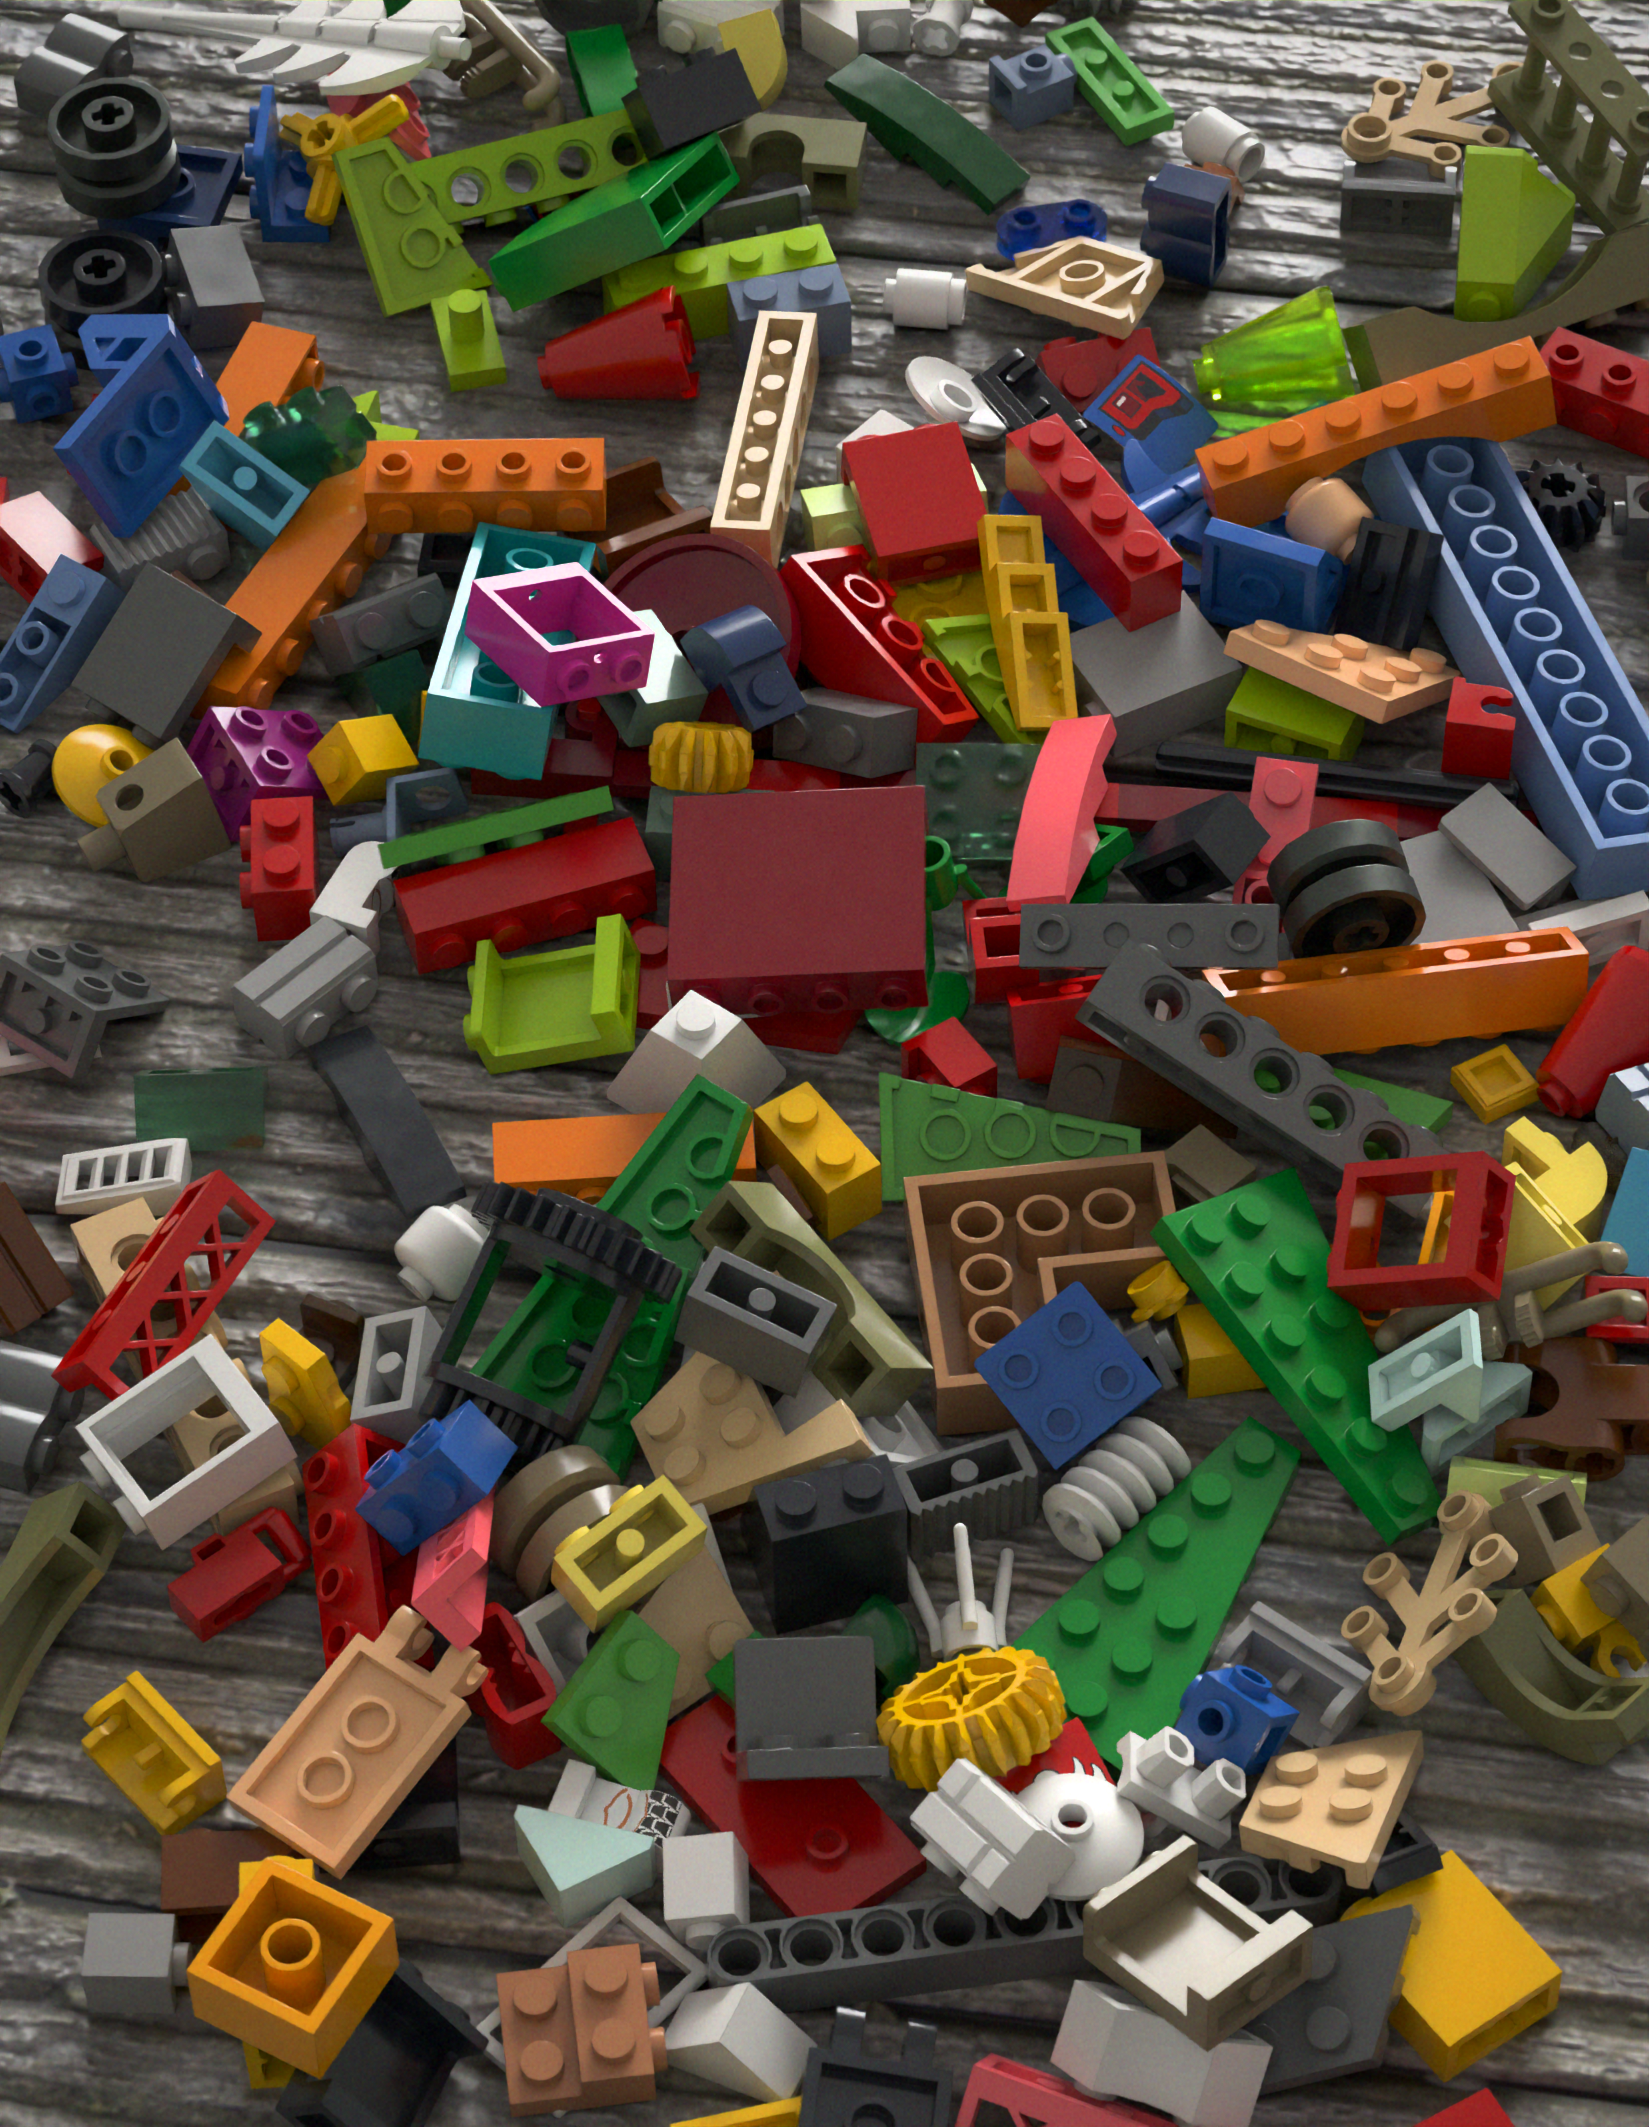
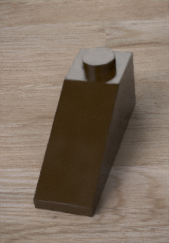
[1045,1035,1239,1139]

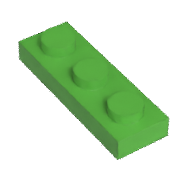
[1045,16,1175,146]

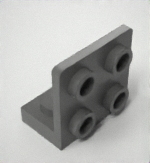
[0,940,169,1079]
[733,1636,889,1782]

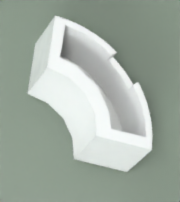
[1050,1980,1273,2127]

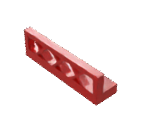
[51,1169,276,1401]

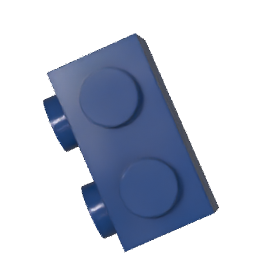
[355,1400,518,1556]

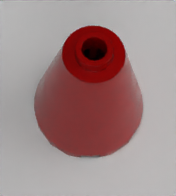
[537,285,701,401]
[1535,946,1649,1118]

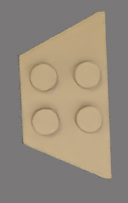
[965,236,1164,340]
[1239,1730,1424,1889]

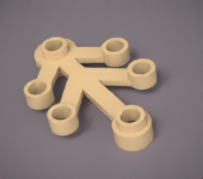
[1341,60,1523,179]
[1341,1490,1518,1716]

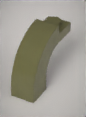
[1438,1589,1649,1766]

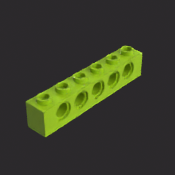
[360,109,648,247]

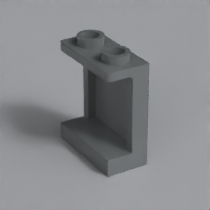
[71,562,263,751]

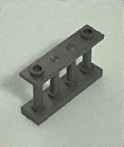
[1019,904,1292,1000]

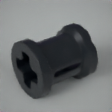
[0,739,57,818]

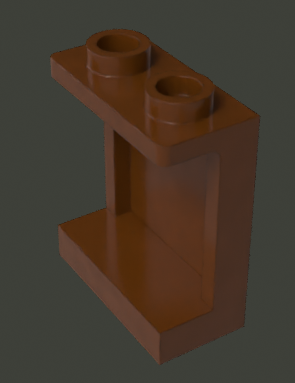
[556,456,713,585]

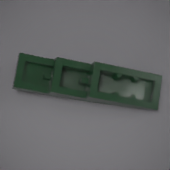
[823,53,1031,216]

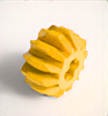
[648,721,754,794]

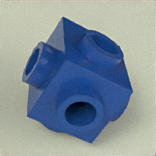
[0,324,79,424]
[1174,1665,1300,1776]

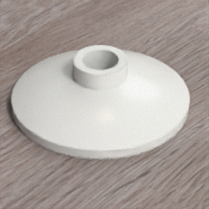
[905,356,1006,441]
[1015,1774,1144,1901]

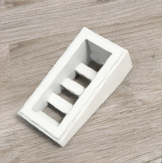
[55,1138,192,1216]

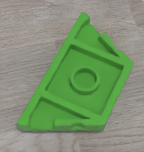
[377,786,614,869]

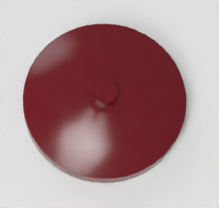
[576,533,802,752]

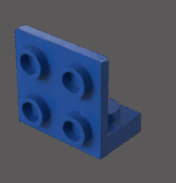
[244,85,332,243]
[974,1281,1164,1471]

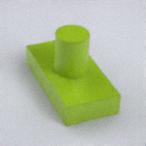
[430,289,507,392]

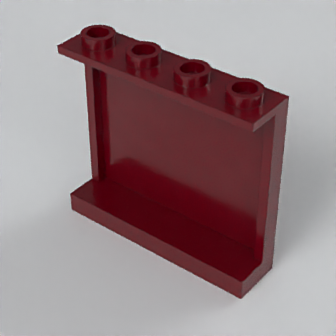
[667,785,929,1017]

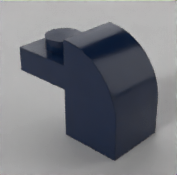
[680,605,808,735]

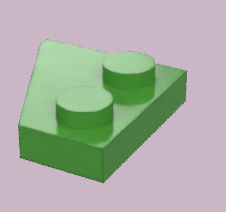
[541,1610,680,1791]

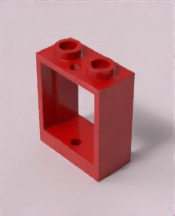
[1327,1151,1516,1311]

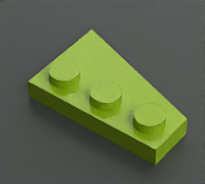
[331,136,493,318]
[921,614,1049,774]

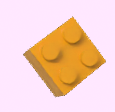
[186,1857,399,2080]

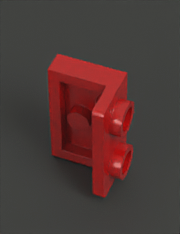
[1035,327,1161,417]

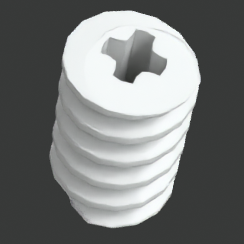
[1042,1416,1191,1561]

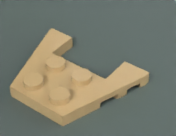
[630,1270,874,1516]

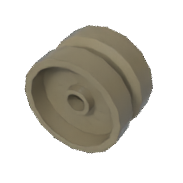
[488,1445,629,1604]

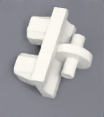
[1117,1726,1246,1850]

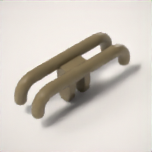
[443,0,566,133]
[1374,1241,1648,1361]

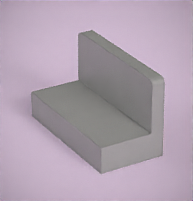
[1438,782,1577,910]

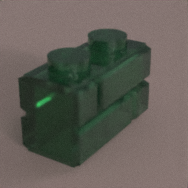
[238,385,377,486]

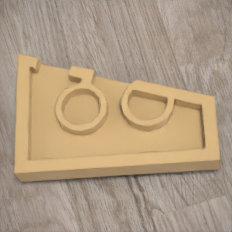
[635,1543,755,1721]

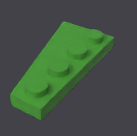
[879,1072,1141,1203]

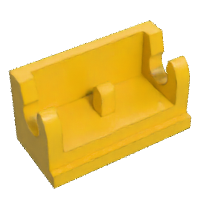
[81,1670,227,1835]

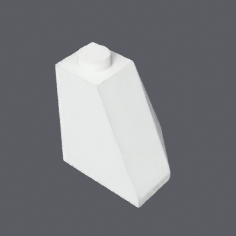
[607,990,786,1114]

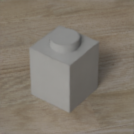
[81,1913,192,2014]

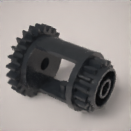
[418,1180,683,1478]

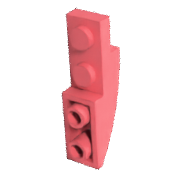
[1232,757,1319,933]

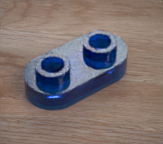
[996,199,1107,261]

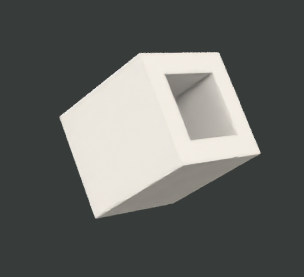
[663,1831,750,1950]

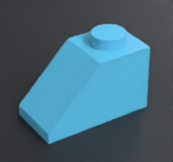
[178,420,310,553]

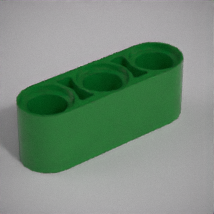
[565,23,638,149]

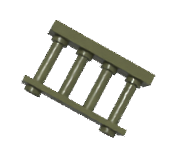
[1487,0,1649,236]

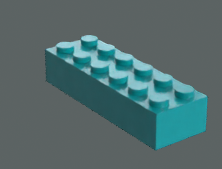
[418,522,596,780]

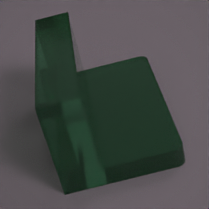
[133,1066,269,1151]

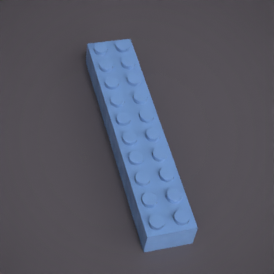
[1361,436,1649,901]

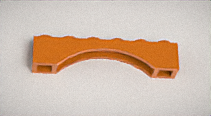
[1194,336,1557,528]

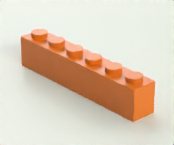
[189,441,398,721]
[1201,926,1589,1057]

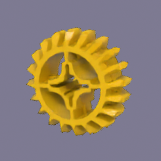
[875,1646,1067,1792]

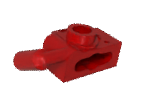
[167,1506,312,1643]

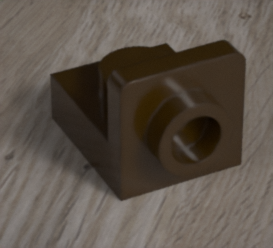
[298,1294,365,1393]

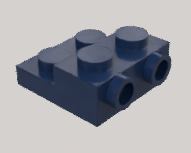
[97,144,244,253]

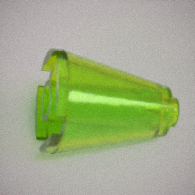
[1192,285,1355,402]

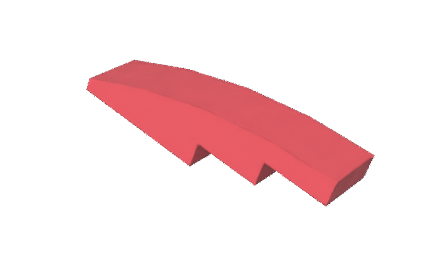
[1006,714,1117,912]

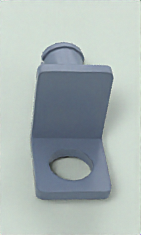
[330,767,469,877]

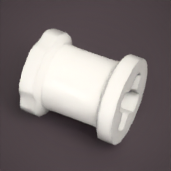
[913,0,974,56]

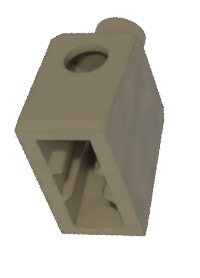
[76,738,233,882]

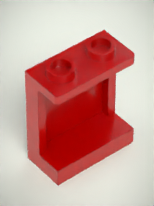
[841,421,988,588]

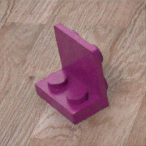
[186,706,330,842]

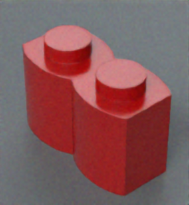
[451,1602,561,1770]

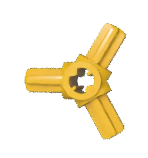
[279,94,410,226]

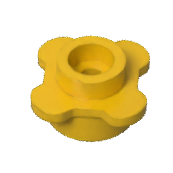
[1127,1260,1189,1323]

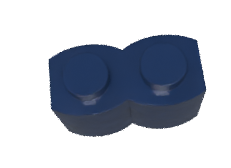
[1140,162,1232,289]

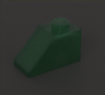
[333,649,430,743]

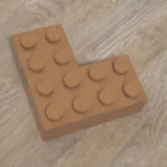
[903,1150,1178,1436]

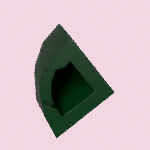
[839,1594,921,1710]

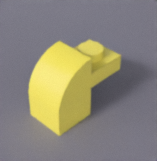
[717,8,788,113]
[1501,1116,1607,1243]

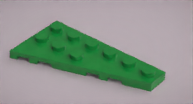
[1010,1416,1302,1783]

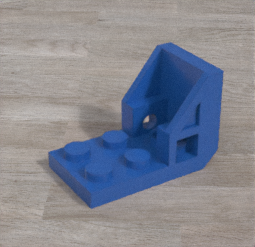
[53,314,230,538]
[1199,510,1382,635]

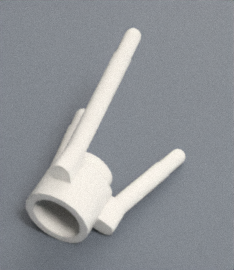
[907,1523,1014,1663]

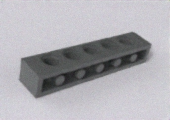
[1074,938,1451,1235]

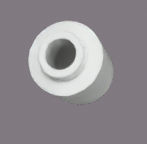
[1181,107,1265,183]
[883,268,967,330]

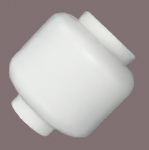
[394,1204,488,1302]

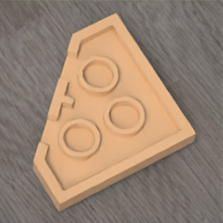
[1223,620,1463,724]

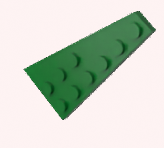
[469,1074,754,1486]
[1149,1167,1442,1546]

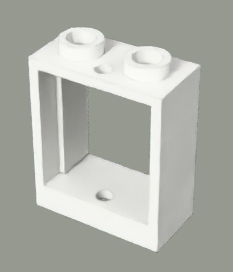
[75,1334,298,1551]

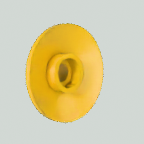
[52,724,155,828]

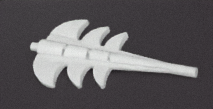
[118,0,471,96]

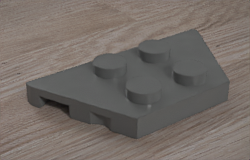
[1241,1904,1421,2096]

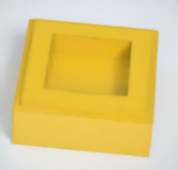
[1450,1044,1539,1125]

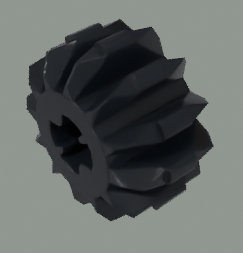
[1516,456,1607,553]

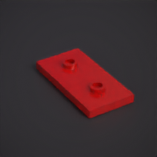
[658,1695,927,1918]

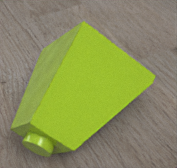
[1454,146,1576,322]

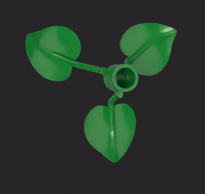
[864,836,1108,1047]

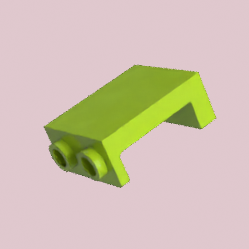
[463,914,641,1075]

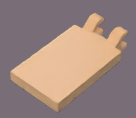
[226,1605,489,1880]

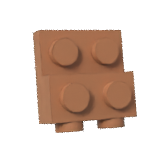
[496,1943,668,2118]

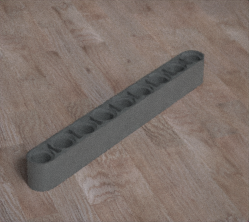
[707,1855,1342,2013]

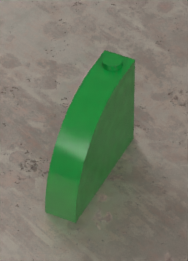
[488,130,740,312]

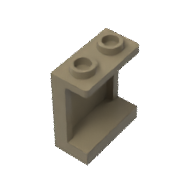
[1083,1835,1313,2052]

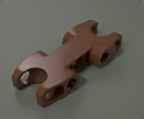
[1492,1337,1649,1482]

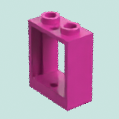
[464,562,655,707]

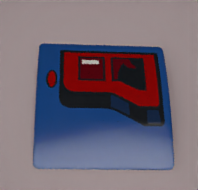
[1083,355,1218,476]

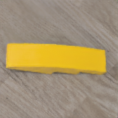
[977,514,1078,731]

